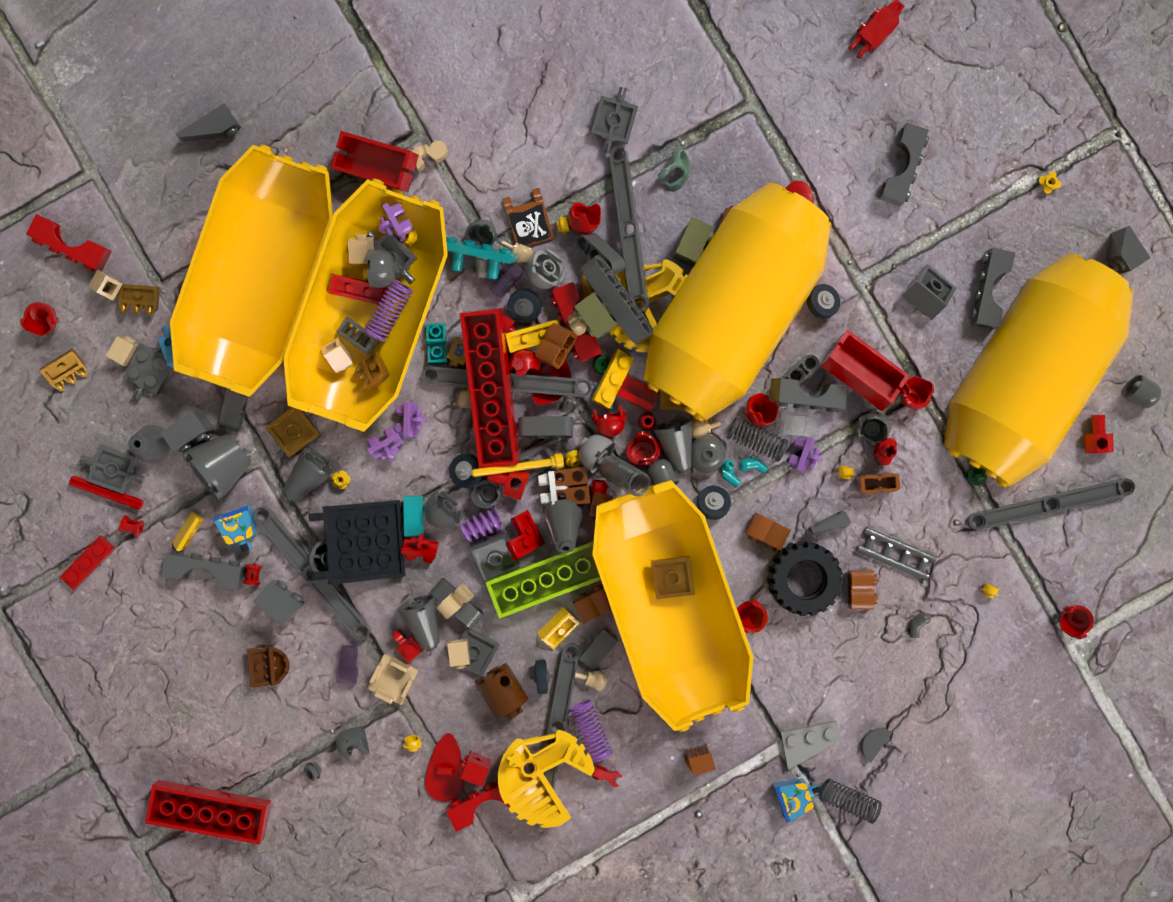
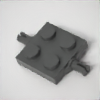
[591,87,638,153]
[366,231,418,285]
[123,341,172,400]
[79,445,145,494]

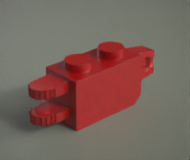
[848,0,905,59]

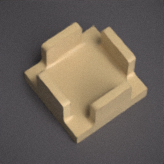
[367,653,419,705]

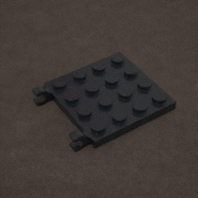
[308,500,406,585]

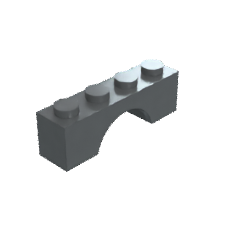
[878,123,929,206]
[970,248,1016,329]
[769,378,848,412]
[161,550,245,590]

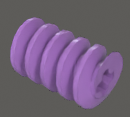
[459,507,502,542]

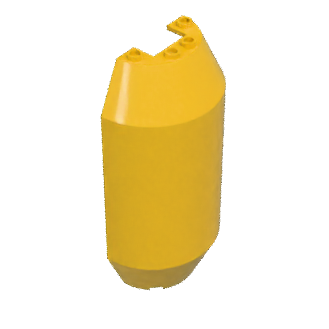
[170,144,333,397]
[283,178,448,432]
[643,182,831,422]
[944,254,1133,489]
[593,480,753,732]

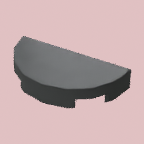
[862,728,892,763]

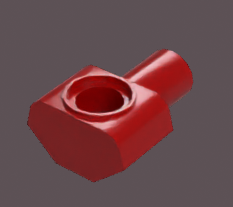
[1084,414,1114,454]
[873,438,897,465]
[487,470,530,501]

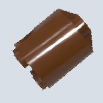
[474,663,529,719]

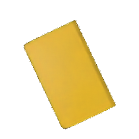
[173,511,204,551]
[538,607,580,650]

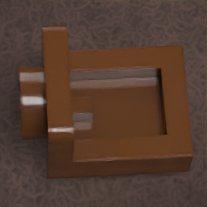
[589,492,613,519]

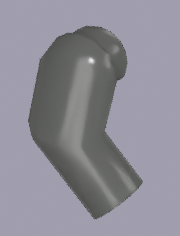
[910,612,931,638]

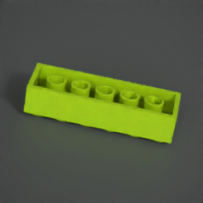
[485,539,601,619]

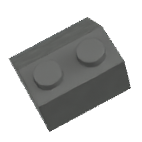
[1106,225,1150,274]
[903,264,956,320]
[252,579,305,626]

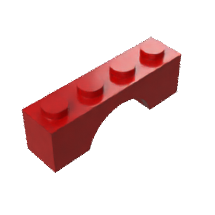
[26,214,112,272]
[550,282,602,363]
[446,782,510,832]

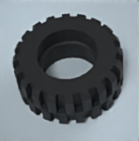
[766,541,843,616]

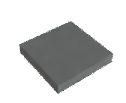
[470,533,520,581]
[448,626,500,677]

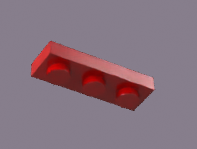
[327,273,389,305]
[59,535,116,590]

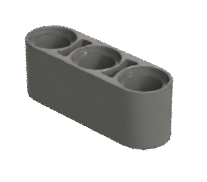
[575,233,625,274]
[780,354,820,385]
[219,388,249,432]
[518,416,573,439]
[430,577,484,629]

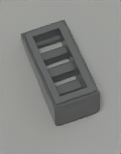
[336,316,380,354]
[809,510,852,533]

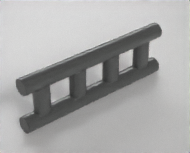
[511,438,579,488]
[856,527,937,581]

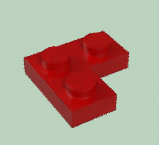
[505,510,545,560]

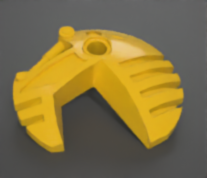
[609,259,688,353]
[498,730,594,828]

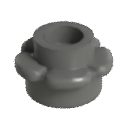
[304,762,322,781]

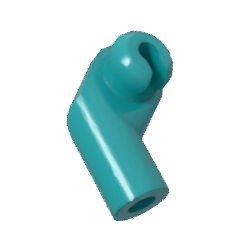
[739,457,768,475]
[721,460,741,488]

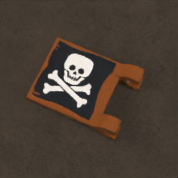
[503,188,554,246]

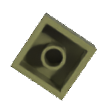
[673,217,714,267]
[574,292,619,339]

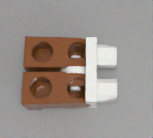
[538,466,591,505]

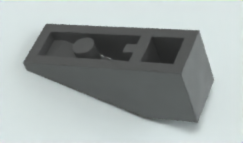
[176,103,241,141]

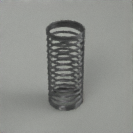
[726,416,789,462]
[599,455,650,497]
[819,778,882,824]

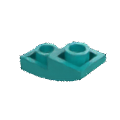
[426,323,448,365]
[403,496,424,538]

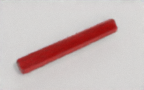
[69,476,144,510]

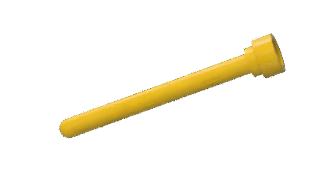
[471,453,564,477]

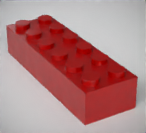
[145,780,272,845]

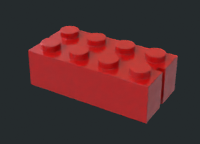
[330,131,419,192]
[820,330,910,411]

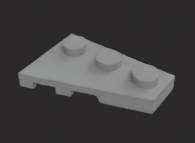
[780,721,841,770]

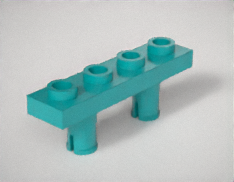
[446,236,517,279]

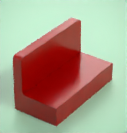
[616,376,660,412]

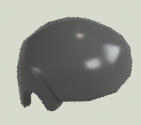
[465,219,497,246]
[470,480,501,509]

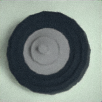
[807,284,841,319]
[449,453,482,488]
[696,485,731,520]

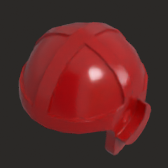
[568,202,601,234]
[20,301,59,336]
[508,349,541,377]
[899,376,934,410]
[745,393,779,427]
[592,405,627,437]
[626,432,660,467]
[737,599,768,634]
[1059,605,1094,640]

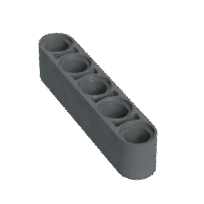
[581,255,653,344]

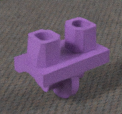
[378,203,413,241]
[396,402,427,437]
[367,427,405,461]
[788,437,823,473]

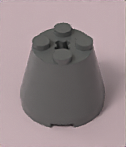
[182,433,251,500]

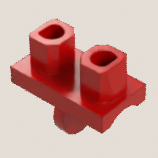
[401,533,439,564]

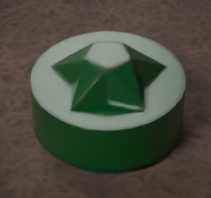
[592,355,611,374]
[966,467,987,486]

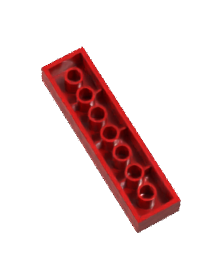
[460,308,520,468]

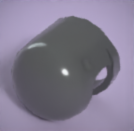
[1122,375,1161,408]
[646,459,680,485]
[336,726,370,757]

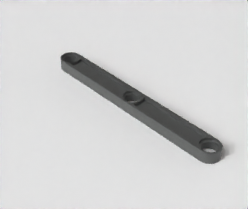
[609,146,649,313]
[421,366,592,397]
[967,478,1135,530]
[253,506,371,641]
[543,643,579,790]

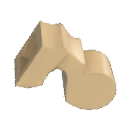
[412,141,448,173]
[436,583,475,619]

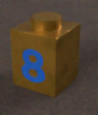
[446,337,466,368]

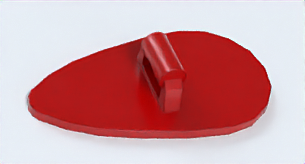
[425,733,463,802]

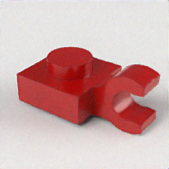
[392,629,424,663]
[592,763,622,787]

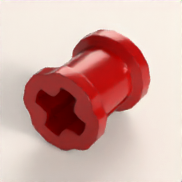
[119,515,144,537]
[243,564,262,585]

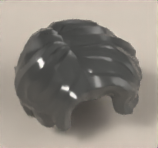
[856,411,892,446]

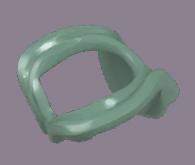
[658,149,690,190]

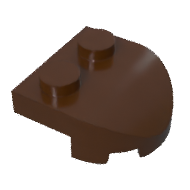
[246,646,289,688]

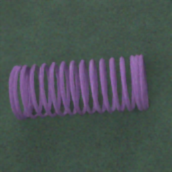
[364,280,413,342]
[569,700,613,763]

